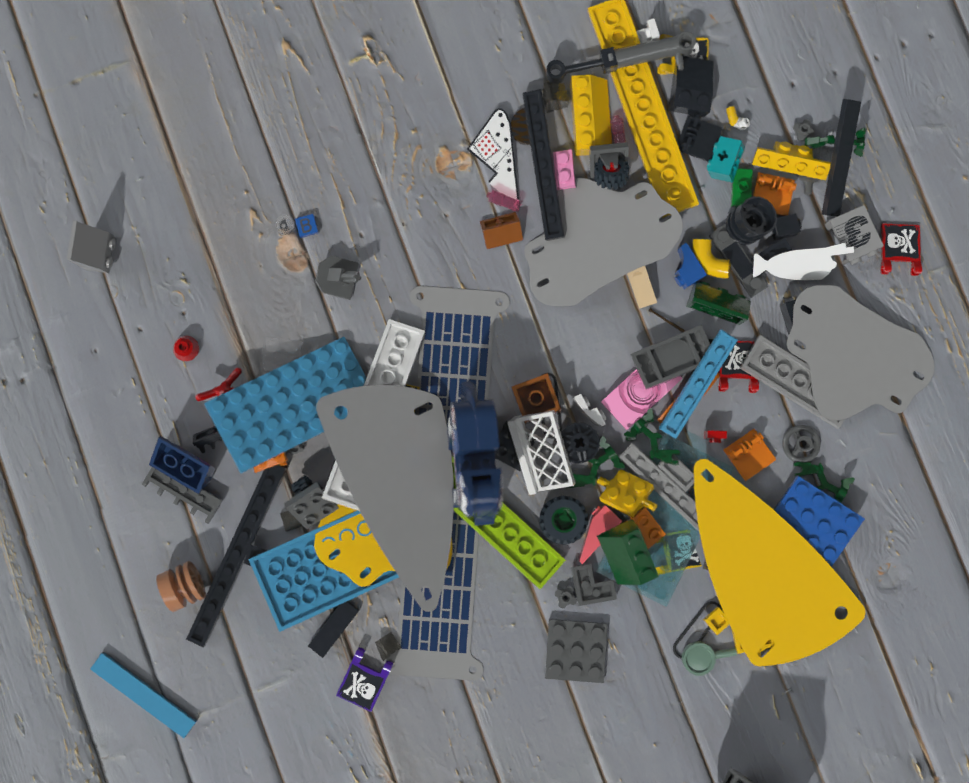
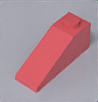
[578,505,622,564]

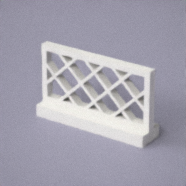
[507,410,576,495]

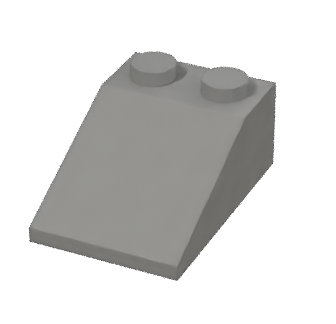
[67,221,116,273]

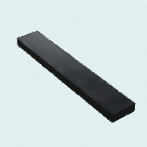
[821,99,861,217]

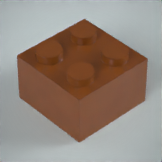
[511,373,561,425]

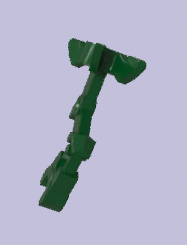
[805,128,866,157]
[624,408,681,466]
[569,436,625,488]
[793,462,855,503]

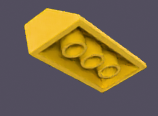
[570,75,612,156]

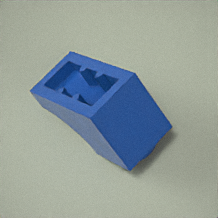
[675,243,707,290]

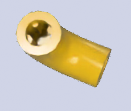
[692,239,731,279]

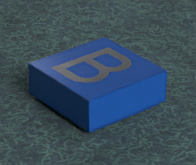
[295,214,319,238]

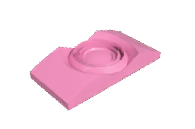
[601,369,682,430]

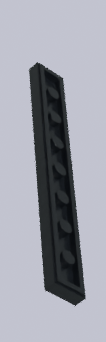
[522,89,565,241]

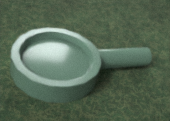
[682,641,737,676]

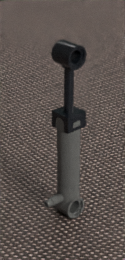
[546,31,696,84]

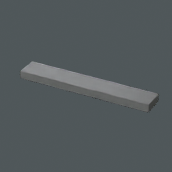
[619,443,700,533]

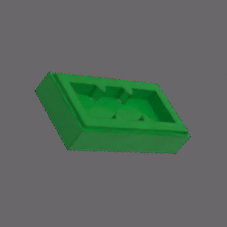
[731,168,753,207]

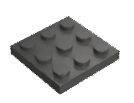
[545,619,607,683]

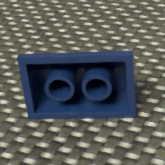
[149,436,215,494]

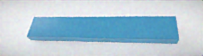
[659,329,738,439]
[90,652,197,738]

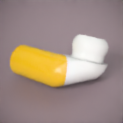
[726,106,750,130]

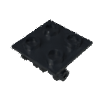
[677,114,723,162]
[495,421,536,471]

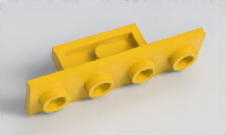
[752,141,831,180]

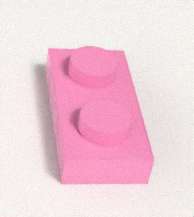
[553,149,576,190]

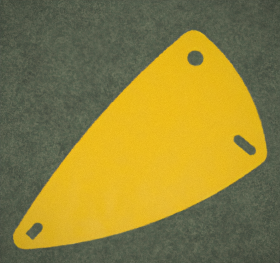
[694,459,866,666]

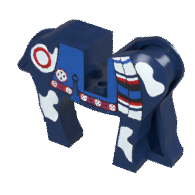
[447,381,503,526]

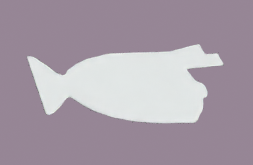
[753,243,854,280]

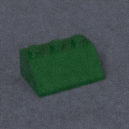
[686,281,751,325]
[597,519,659,585]

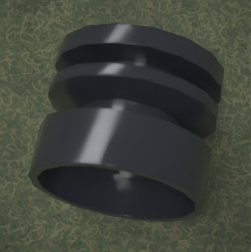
[725,196,777,245]
[558,423,600,464]

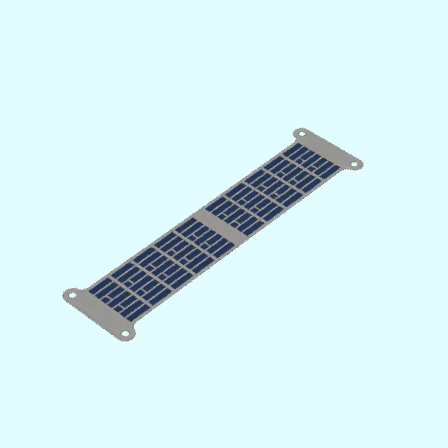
[381,286,510,681]

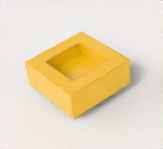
[703,607,730,635]

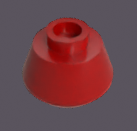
[173,335,199,361]

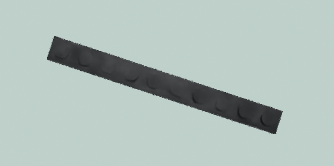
[186,465,287,648]

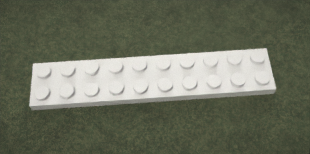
[322,319,425,511]

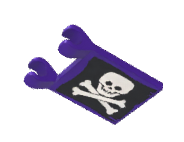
[336,647,393,712]

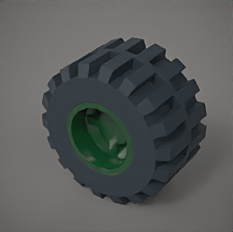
[539,495,589,545]

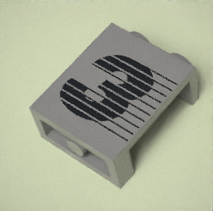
[824,205,884,265]

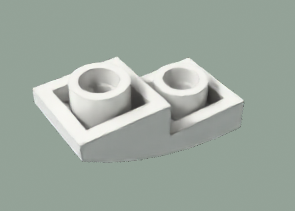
[573,394,606,427]

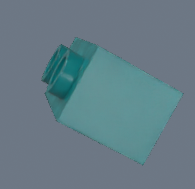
[707,136,745,183]

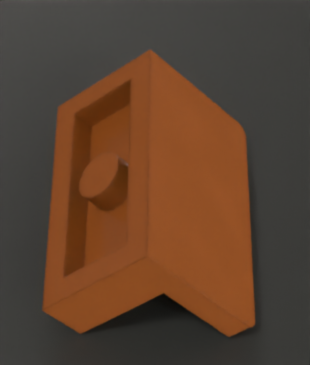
[480,212,523,249]

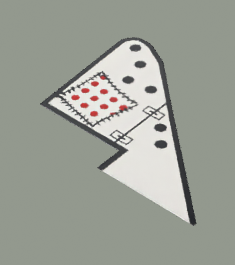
[467,108,520,208]

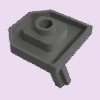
[315,256,361,300]

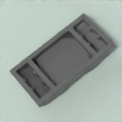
[630,325,710,390]

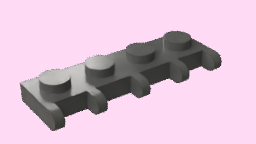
[142,467,223,524]

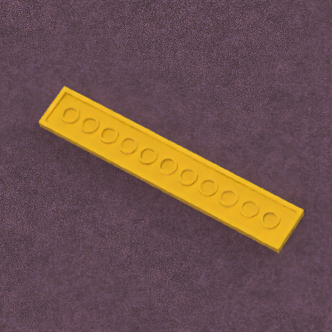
[587,0,699,218]

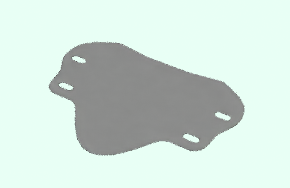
[525,178,683,306]
[787,285,934,421]

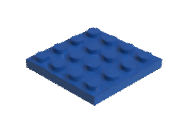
[774,475,865,567]

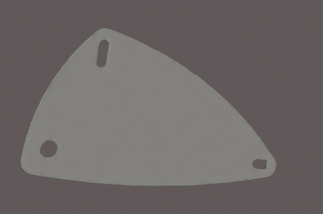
[316,385,454,612]

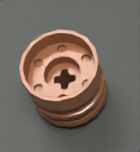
[156,561,206,612]

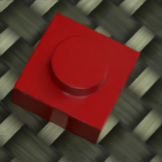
[704,430,727,443]

